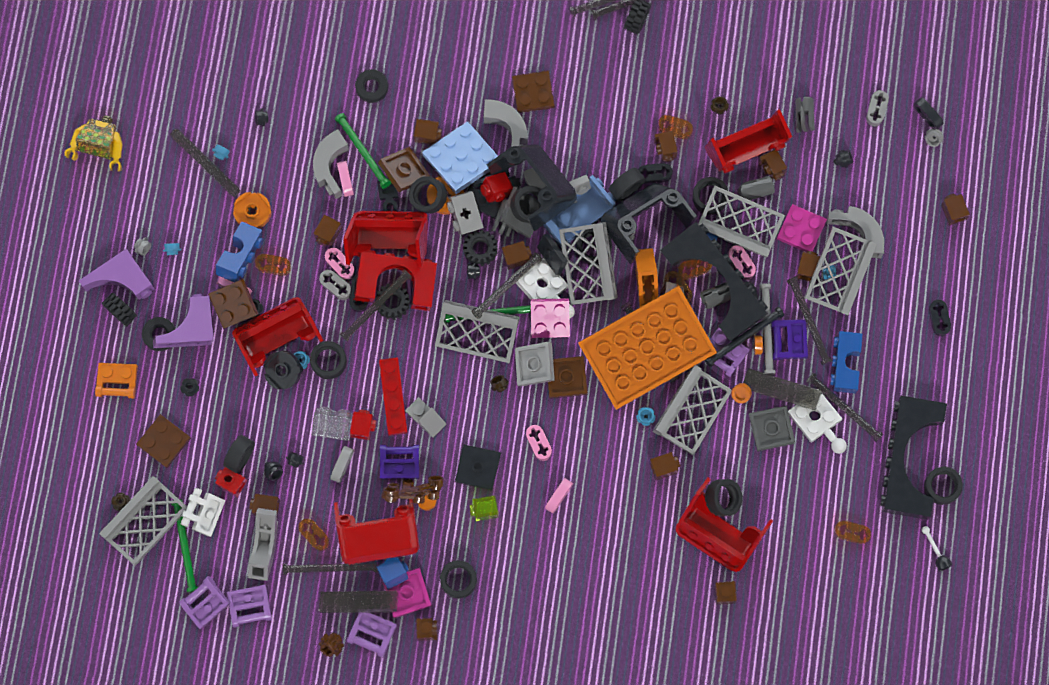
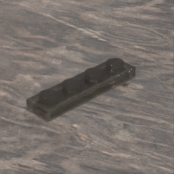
[743,368,822,411]
[319,591,399,613]

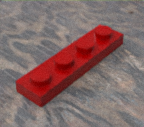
[379,357,408,436]

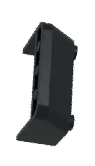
[486,144,577,231]
[601,183,697,264]

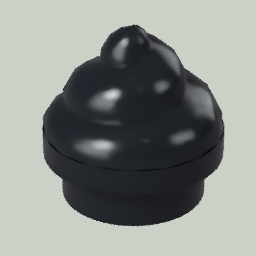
[833,149,854,168]
[264,461,283,481]

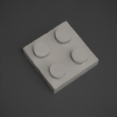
[515,342,555,387]

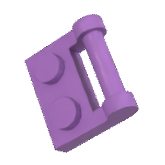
[710,328,750,377]
[179,576,230,629]
[227,585,272,628]
[347,609,397,658]

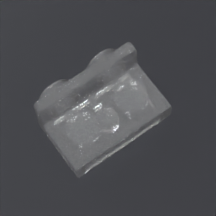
[311,407,353,441]

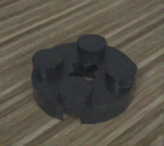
[264,350,303,389]

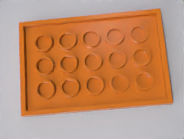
[578,285,717,410]

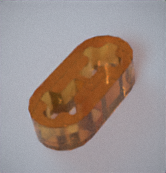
[658,115,693,139]
[255,254,291,276]
[678,260,713,280]
[664,271,692,303]
[298,518,330,551]
[834,521,871,544]

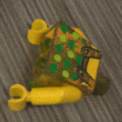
[65,115,123,172]

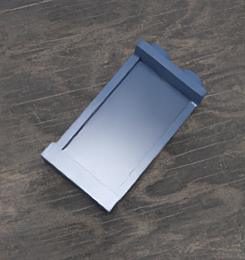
[543,175,616,248]

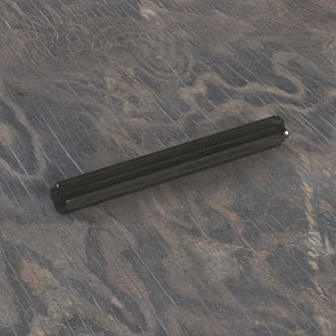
[170,128,240,197]

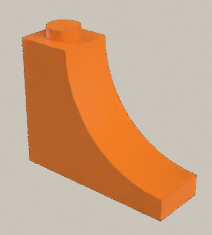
[634,248,658,308]

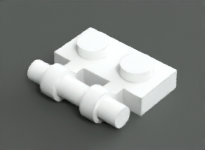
[181,488,225,537]

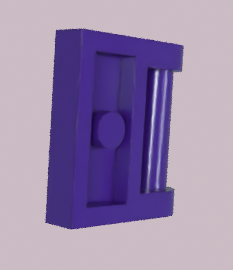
[771,320,808,360]
[380,445,419,480]

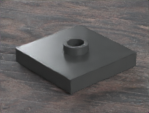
[500,187,540,238]
[748,406,795,452]

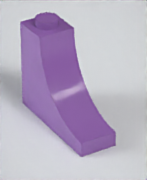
[79,249,154,299]
[153,294,214,348]

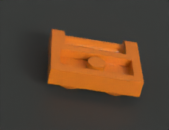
[95,363,138,399]

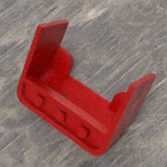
[704,109,792,174]
[343,211,428,267]
[232,297,324,377]
[675,478,773,572]
[334,499,420,564]

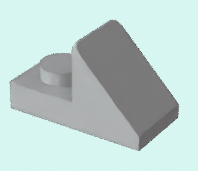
[405,397,447,438]

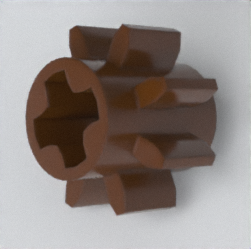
[318,632,344,657]

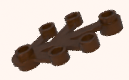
[381,476,444,504]

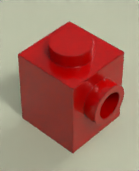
[480,172,513,203]
[350,410,377,440]
[215,467,247,497]

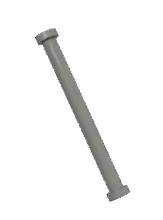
[759,284,776,376]

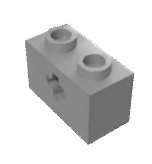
[447,191,483,235]

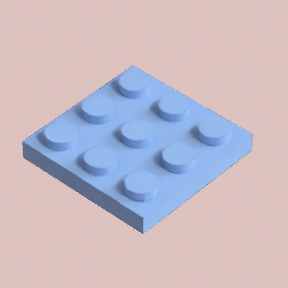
[422,121,498,194]

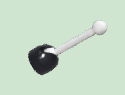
[922,526,953,572]

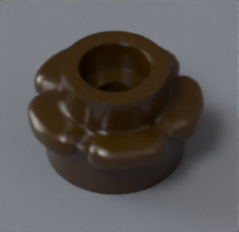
[710,96,729,115]
[490,375,509,392]
[111,492,130,511]

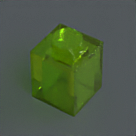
[469,495,499,521]

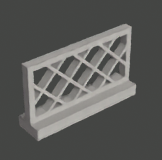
[698,186,785,258]
[559,222,618,305]
[804,226,877,315]
[435,300,520,363]
[652,365,732,456]
[99,476,187,566]

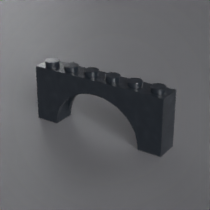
[660,222,768,341]
[879,396,947,520]

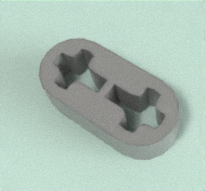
[866,90,889,126]
[319,270,351,300]
[331,446,354,483]

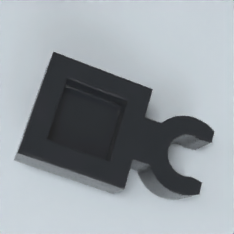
[377,180,399,211]

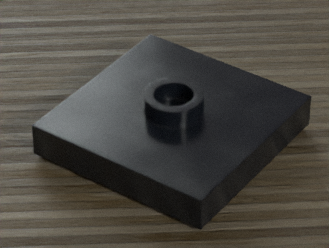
[455,444,501,491]

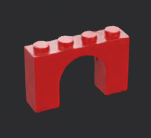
[354,250,437,311]

